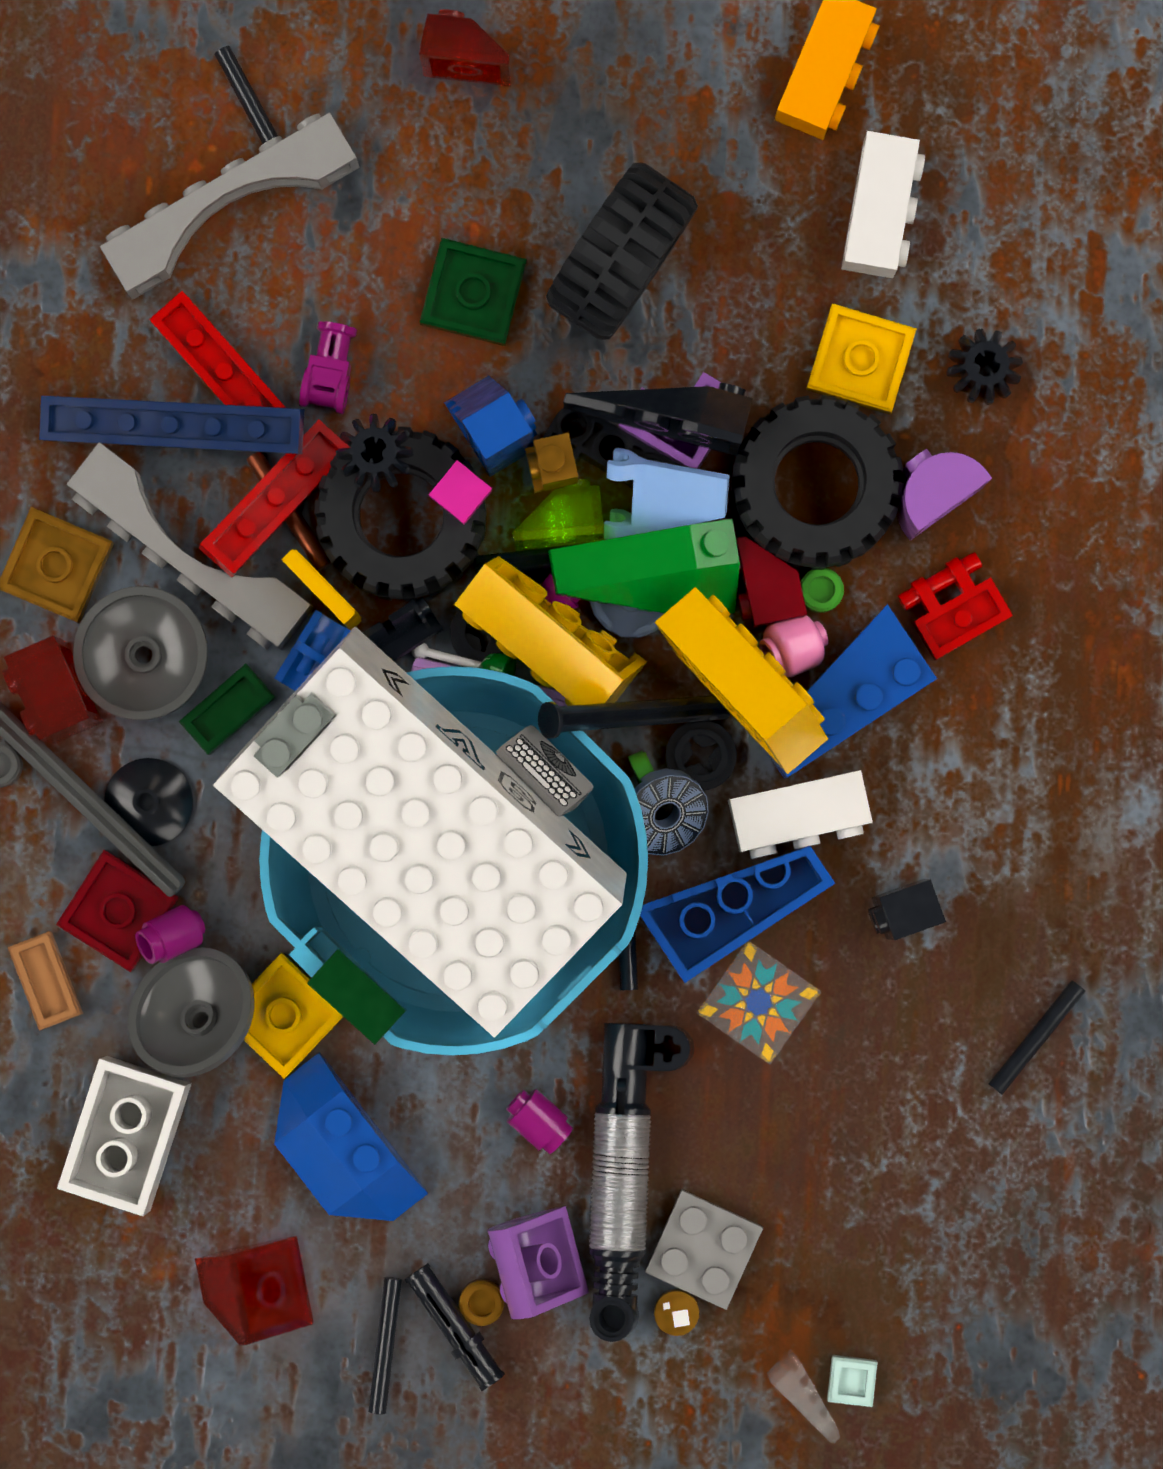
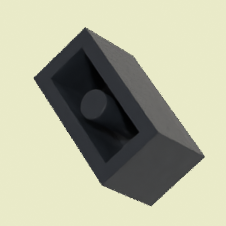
[868,879,946,940]

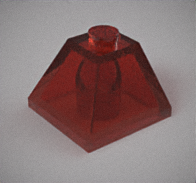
[419,9,512,87]
[195,1236,314,1346]

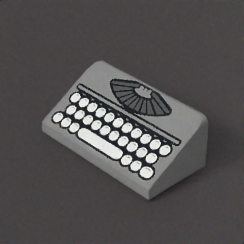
[496,725,593,816]

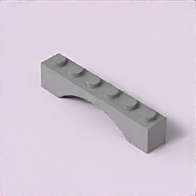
[100,112,360,300]
[67,442,314,650]

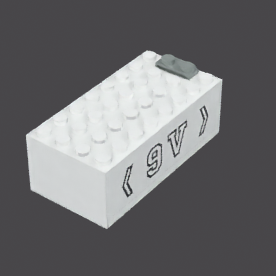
[213,627,627,1038]

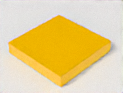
[806,303,917,415]
[281,549,362,631]
[244,952,343,1079]

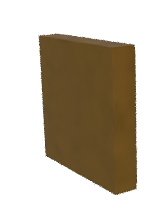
[0,507,114,624]

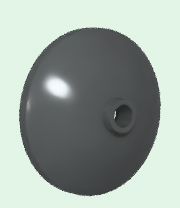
[73,586,208,720]
[128,948,254,1077]

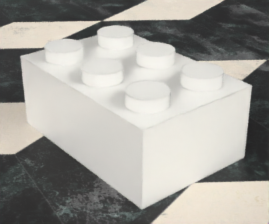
[57,1056,192,1216]

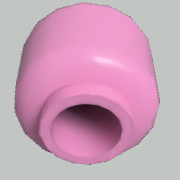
[759,616,828,677]

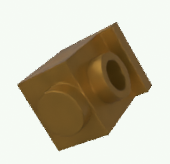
[525,433,578,493]

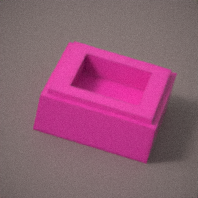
[429,460,492,525]

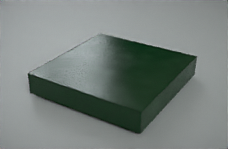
[420,238,527,346]

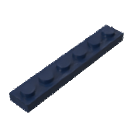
[39,396,305,454]

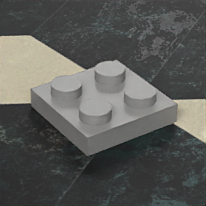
[645,1189,763,1310]

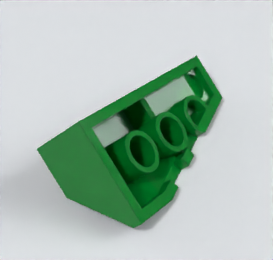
[548,519,740,614]

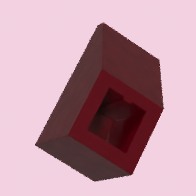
[736,537,807,629]

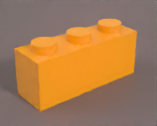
[775,0,880,140]

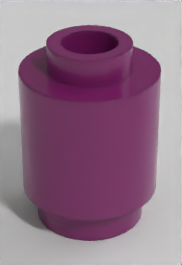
[135,905,205,964]
[506,1089,573,1155]

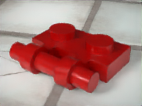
[897,552,1013,661]

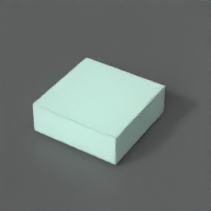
[827,1355,878,1407]

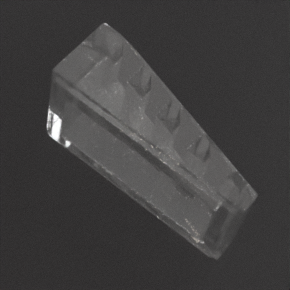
[767,1349,840,1443]

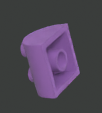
[897,449,992,541]
[487,1206,589,1319]

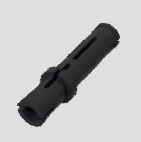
[405,1263,505,1391]

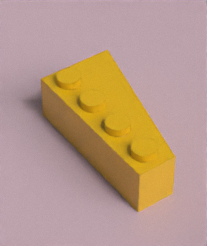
[454,556,647,706]

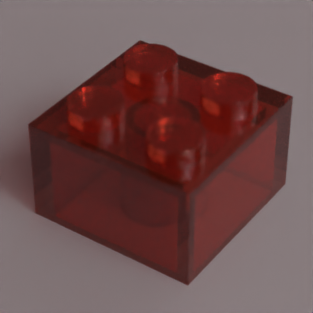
[2,635,103,744]

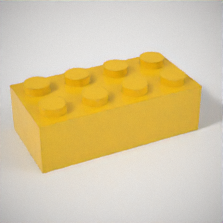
[655,587,828,774]

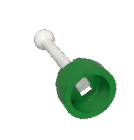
[411,643,516,676]

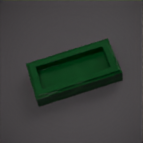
[179,663,276,755]
[307,949,407,1045]

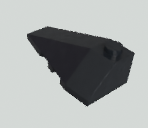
[563,383,753,457]

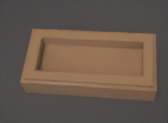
[8,931,83,1031]

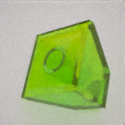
[513,479,604,550]

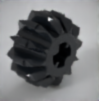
[946,329,1023,405]
[336,414,414,493]

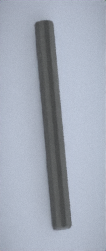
[0,702,185,897]

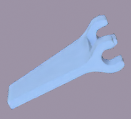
[603,448,730,540]

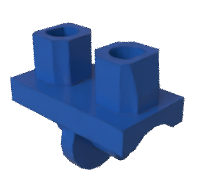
[274,610,350,691]

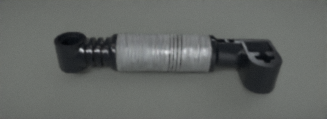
[589,1023,695,1342]

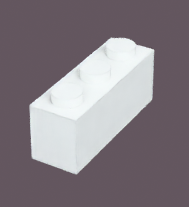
[841,131,925,278]
[728,770,873,859]

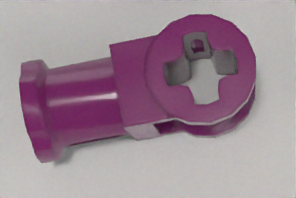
[299,321,357,414]

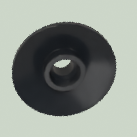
[104,758,193,846]

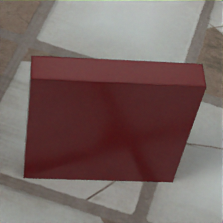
[56,850,180,972]

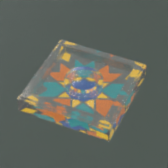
[697,941,821,1064]

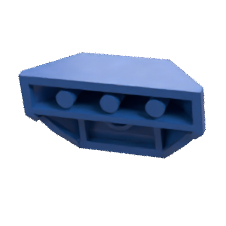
[274,1052,428,1221]

